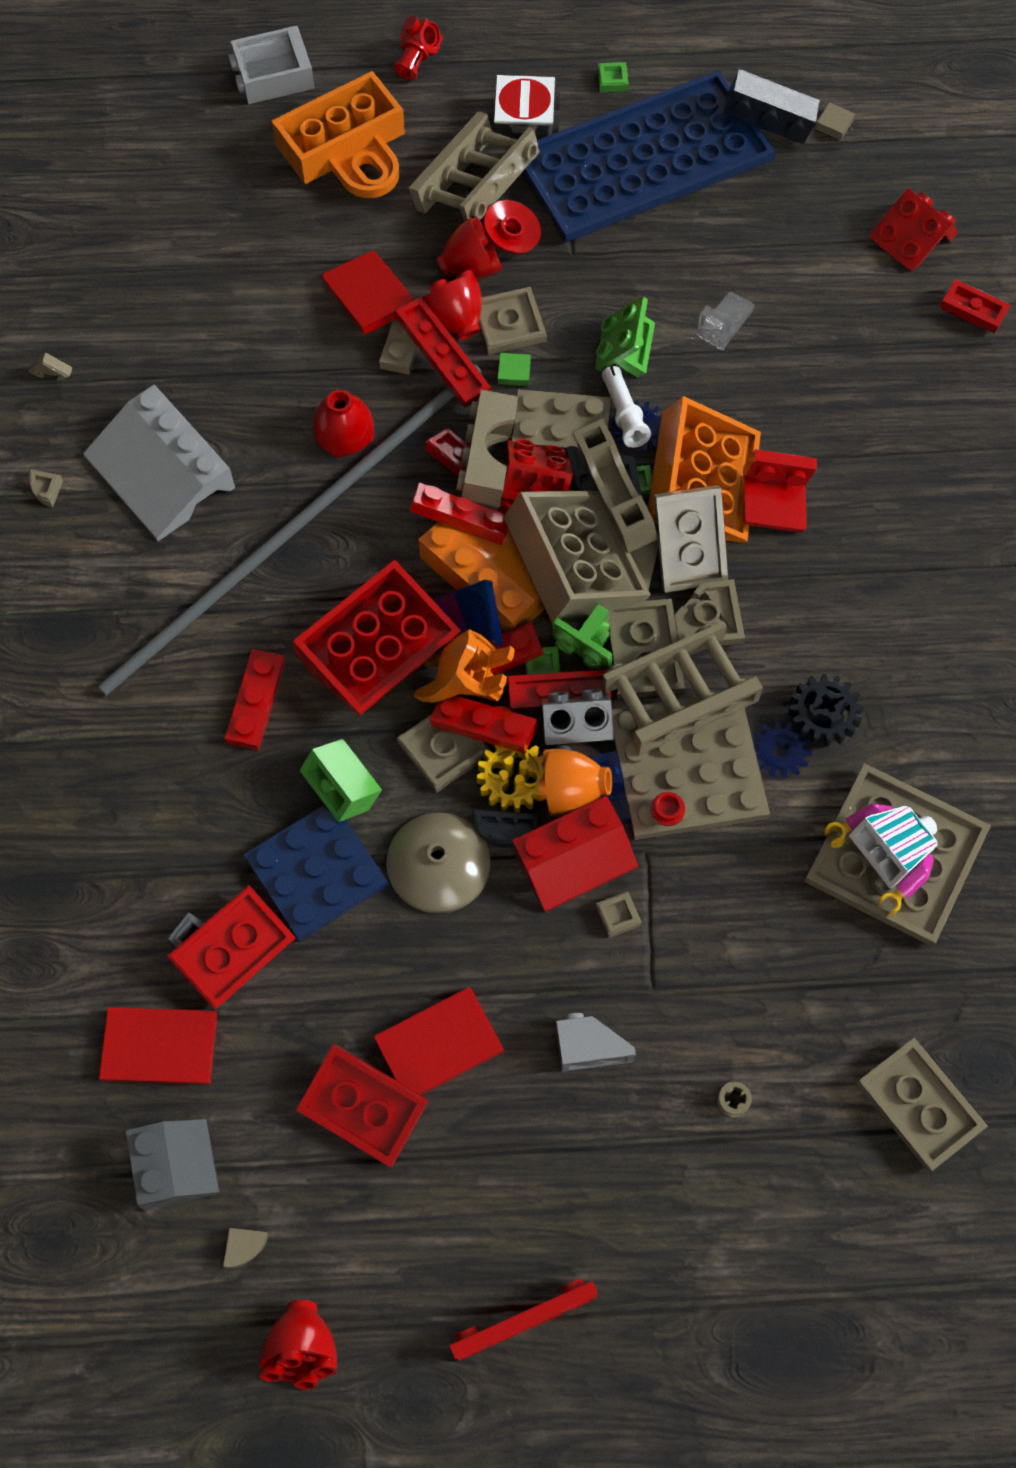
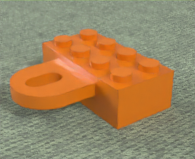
[271,71,405,198]

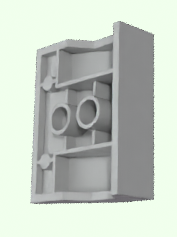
[83,384,235,541]

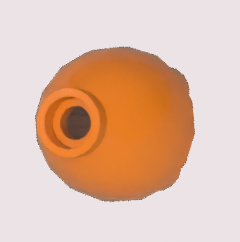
[538,749,612,817]

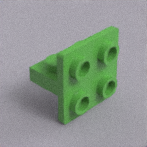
[595,296,655,378]
[552,604,612,670]

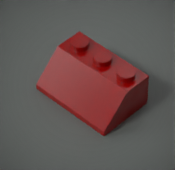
[512,795,638,913]

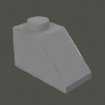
[555,1013,636,1072]

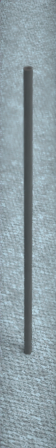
[97,364,481,696]

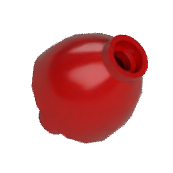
[436,216,503,280]
[422,270,482,341]
[312,390,375,458]
[259,1300,337,1390]

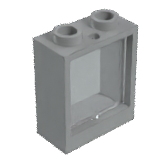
[228,26,315,105]

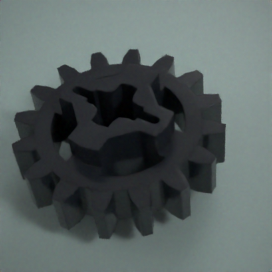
[788,674,864,747]

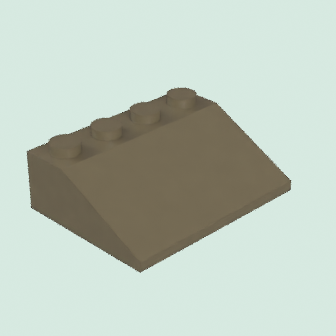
[504,491,651,622]

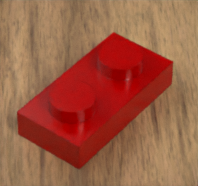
[940,279,1011,334]
[488,622,545,675]

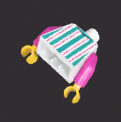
[825,804,938,916]

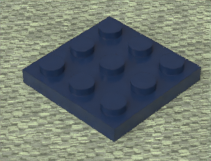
[244,805,389,942]

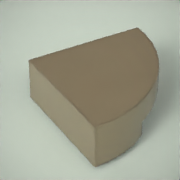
[28,352,72,380]
[29,469,63,508]
[223,1228,269,1268]

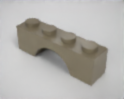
[456,389,518,510]
[573,418,658,553]

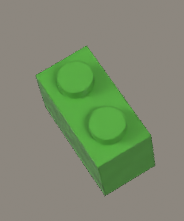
[300,739,382,822]

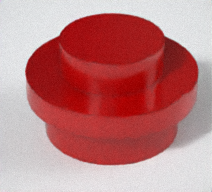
[650,792,685,826]

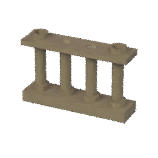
[409,111,540,221]
[601,621,763,756]

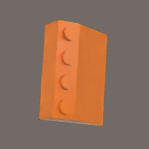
[648,396,761,543]
[418,522,545,633]

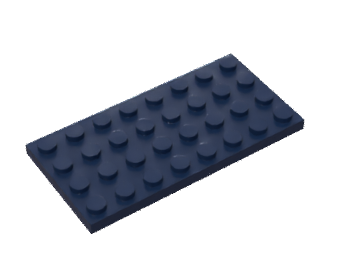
[522,70,775,243]

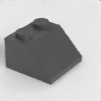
[126,1119,220,1212]

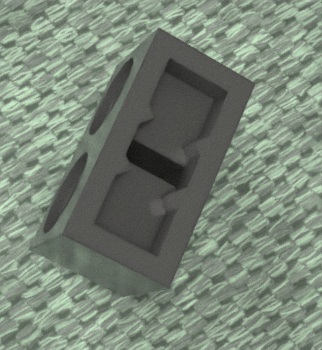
[540,689,613,745]

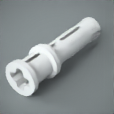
[602,366,651,448]

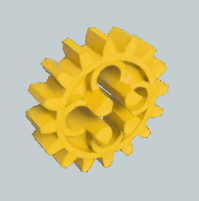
[477,745,545,813]

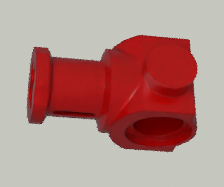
[393,16,443,81]

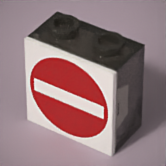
[494,75,560,140]

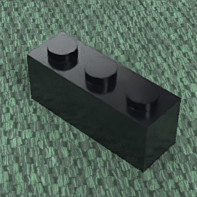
[723,69,820,145]

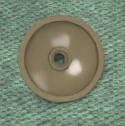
[386,813,491,914]

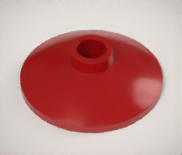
[483,200,541,254]

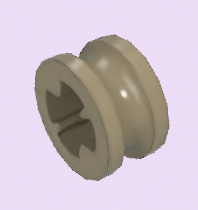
[717,1082,752,1118]

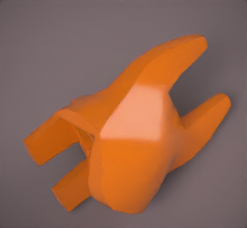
[414,629,515,703]

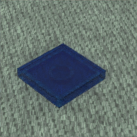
[436,580,503,648]

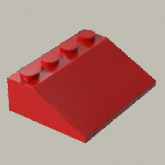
[293,560,461,716]

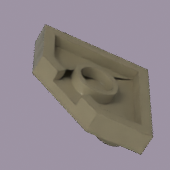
[674,579,745,646]

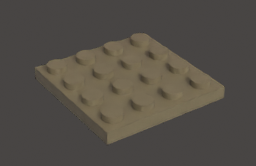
[612,693,770,840]
[804,763,991,947]

